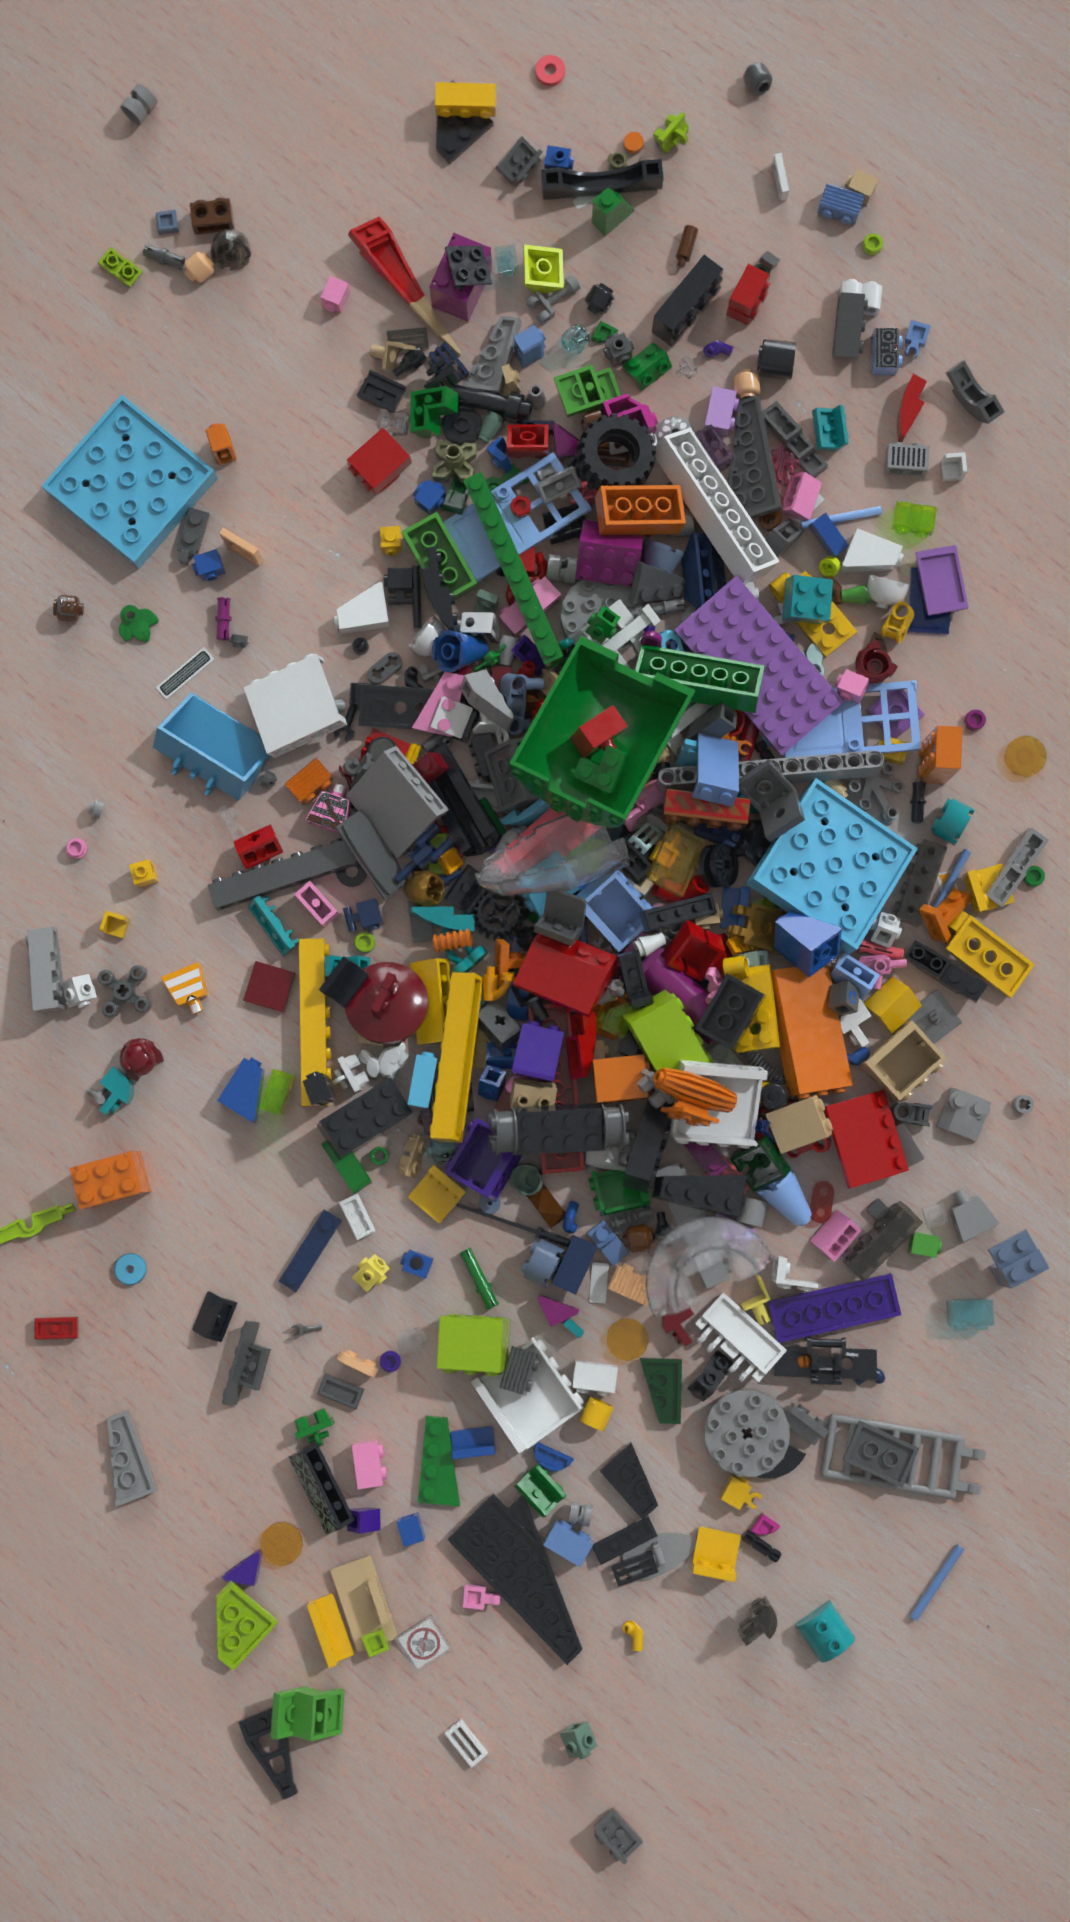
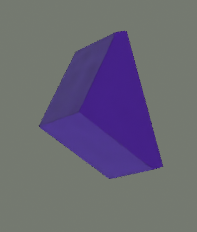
[222,1548,263,1586]

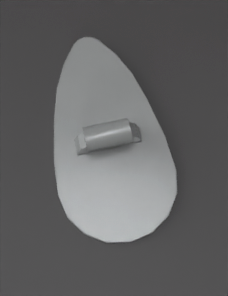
[623,1533,696,1580]

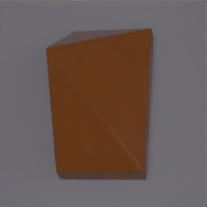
[527,1183,565,1228]

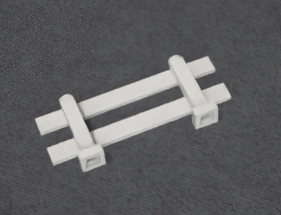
[581,599,716,756]

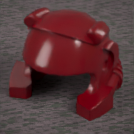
[855,640,898,684]
[120,1038,164,1081]

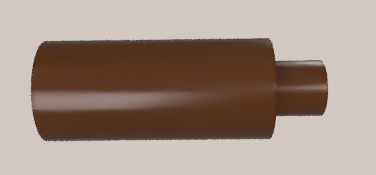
[676,225,698,267]

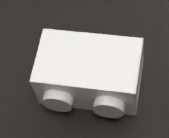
[572,1360,618,1396]

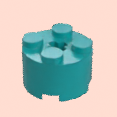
[931,798,975,846]

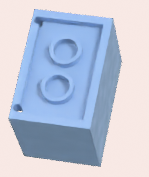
[576,866,653,952]

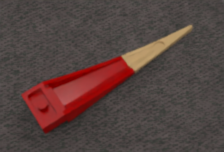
[348,216,461,357]

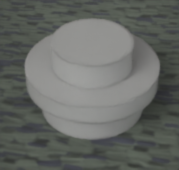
[88,799,104,819]

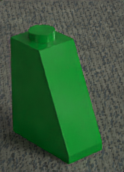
[592,188,635,237]

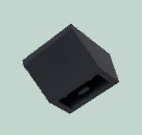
[609,828,659,885]

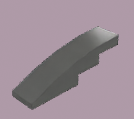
[763,401,828,478]

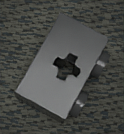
[477,1001,522,1052]

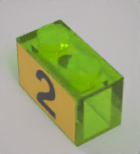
[259,1069,296,1115]

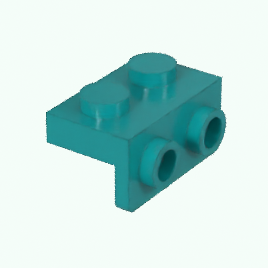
[812,405,849,451]

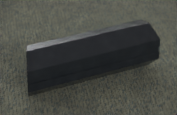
[428,742,499,857]

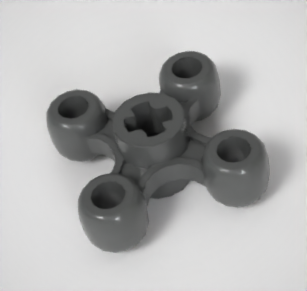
[98,965,152,1018]

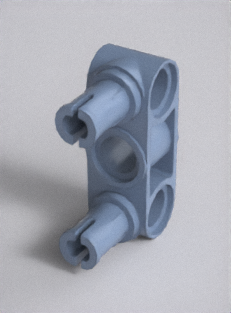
[500,673,544,736]

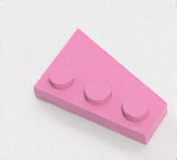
[412,672,464,737]

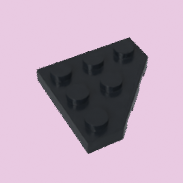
[436,80,494,164]

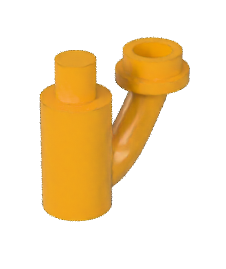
[483,966,516,1001]

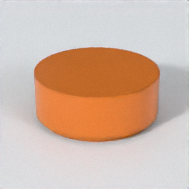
[624,132,644,154]

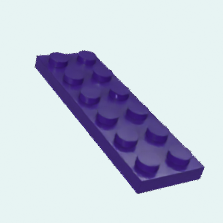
[768,1273,902,1343]

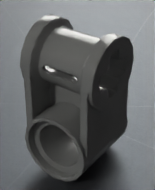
[890,1102,932,1127]

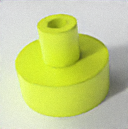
[819,556,841,577]

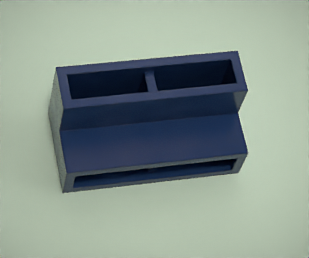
[552,1234,598,1295]

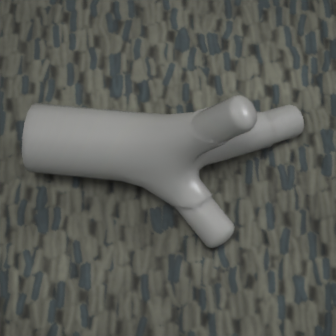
[86,1087,107,1106]

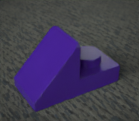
[511,635,546,676]

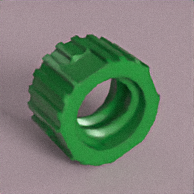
[370,1147,389,1165]

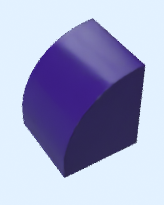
[347,1508,380,1534]

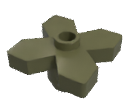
[432,441,477,483]

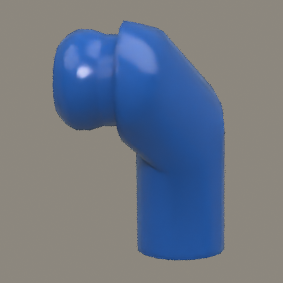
[847,1047,870,1066]

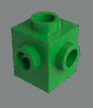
[585,605,621,644]

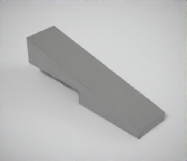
[986,828,1049,907]

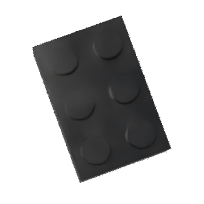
[695,973,766,1051]

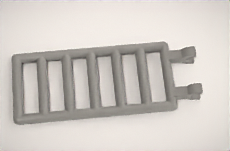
[821,1414,986,1499]

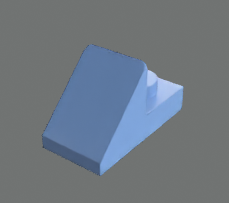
[587,1220,629,1266]

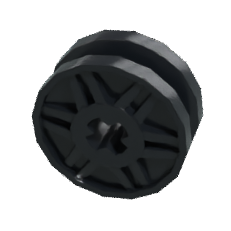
[699,843,739,888]

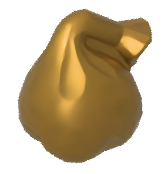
[403,866,445,907]

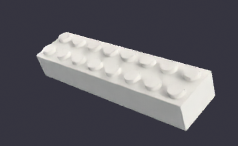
[655,428,780,584]

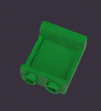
[588,1170,650,1216]

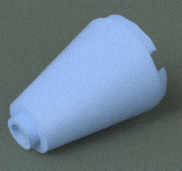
[757,1168,812,1226]

